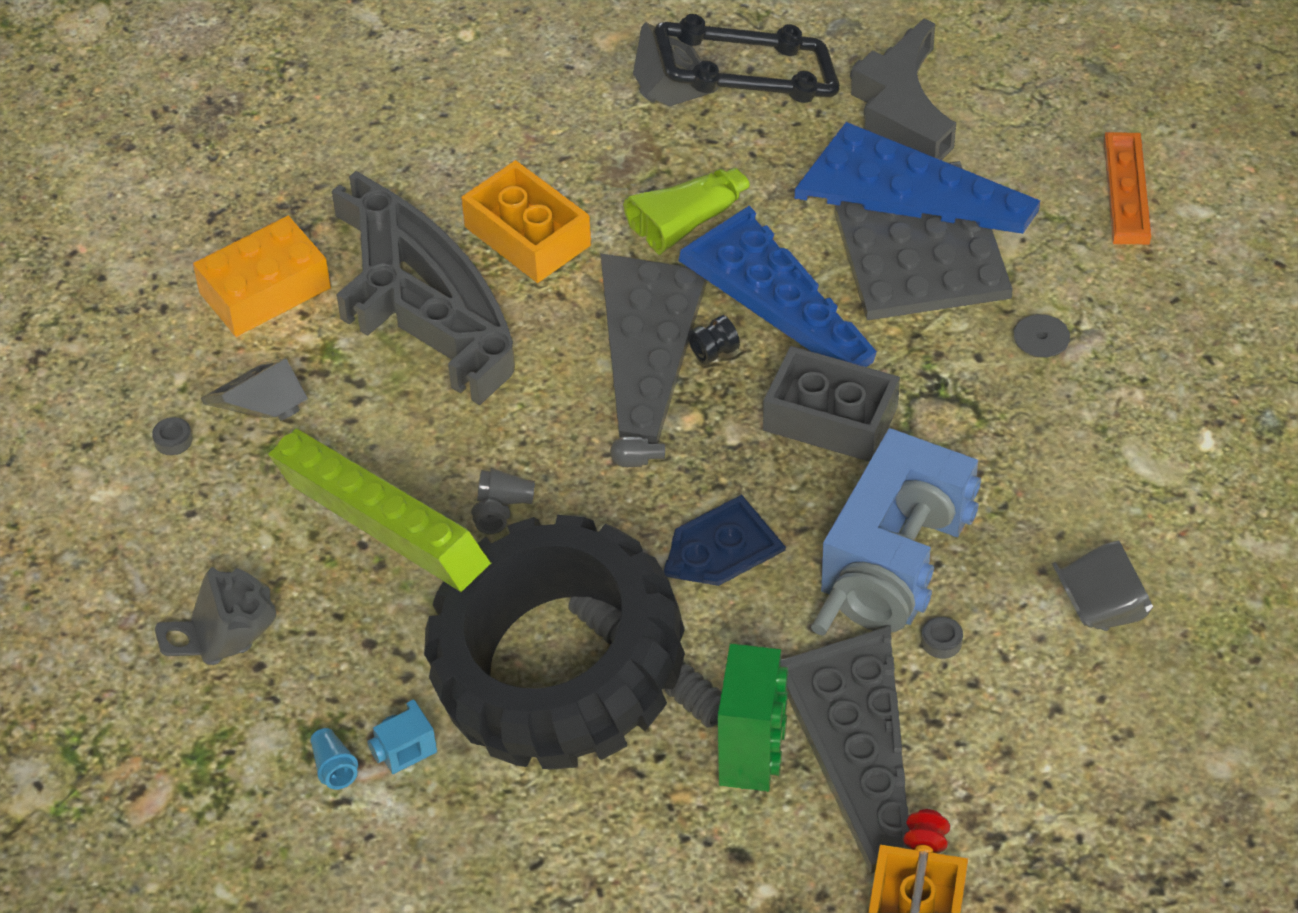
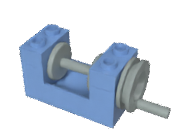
[811,428,981,636]

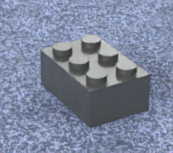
[763,346,900,462]

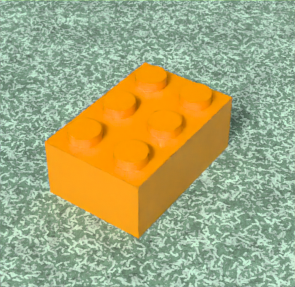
[461,160,591,283]
[193,215,331,337]

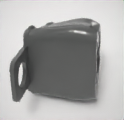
[1052,540,1153,631]
[155,567,276,665]

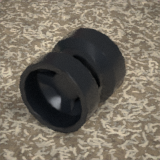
[688,315,740,365]

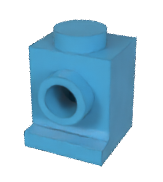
[367,699,437,775]

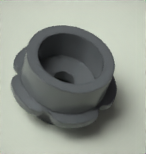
[471,498,510,534]

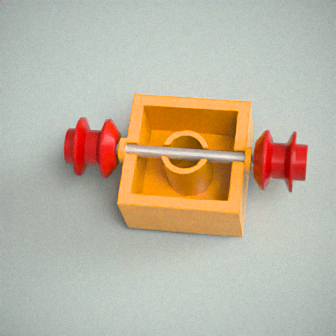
[868,809,968,913]

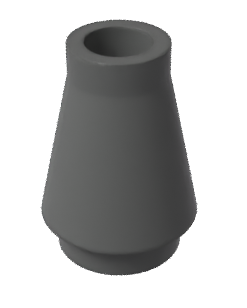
[477,468,535,505]

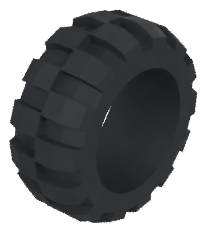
[424,515,685,770]

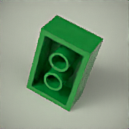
[718,643,788,792]

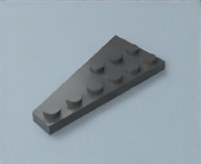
[600,253,707,444]
[781,626,910,874]

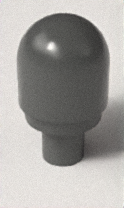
[610,436,665,468]

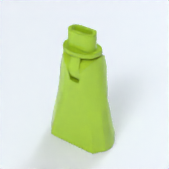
[623,167,750,255]

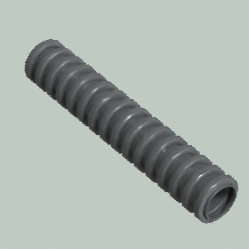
[568,596,722,728]

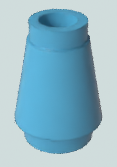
[310,728,358,790]

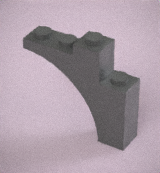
[850,18,956,160]

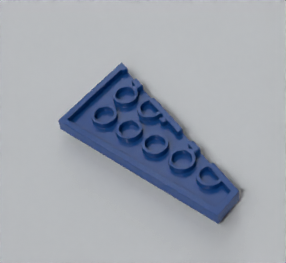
[794,122,1040,234]
[678,205,877,367]

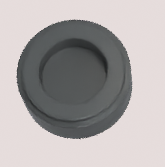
[152,417,193,455]
[921,617,963,659]

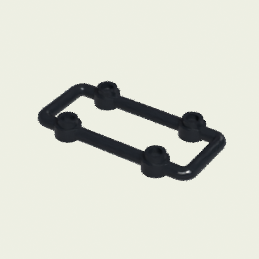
[653,14,840,103]

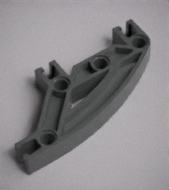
[332,171,515,405]

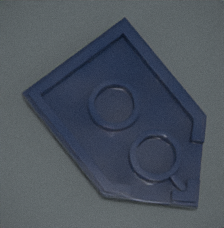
[663,495,786,586]

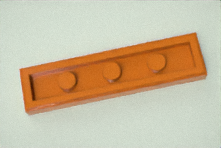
[1104,132,1151,245]

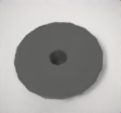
[1014,314,1070,358]

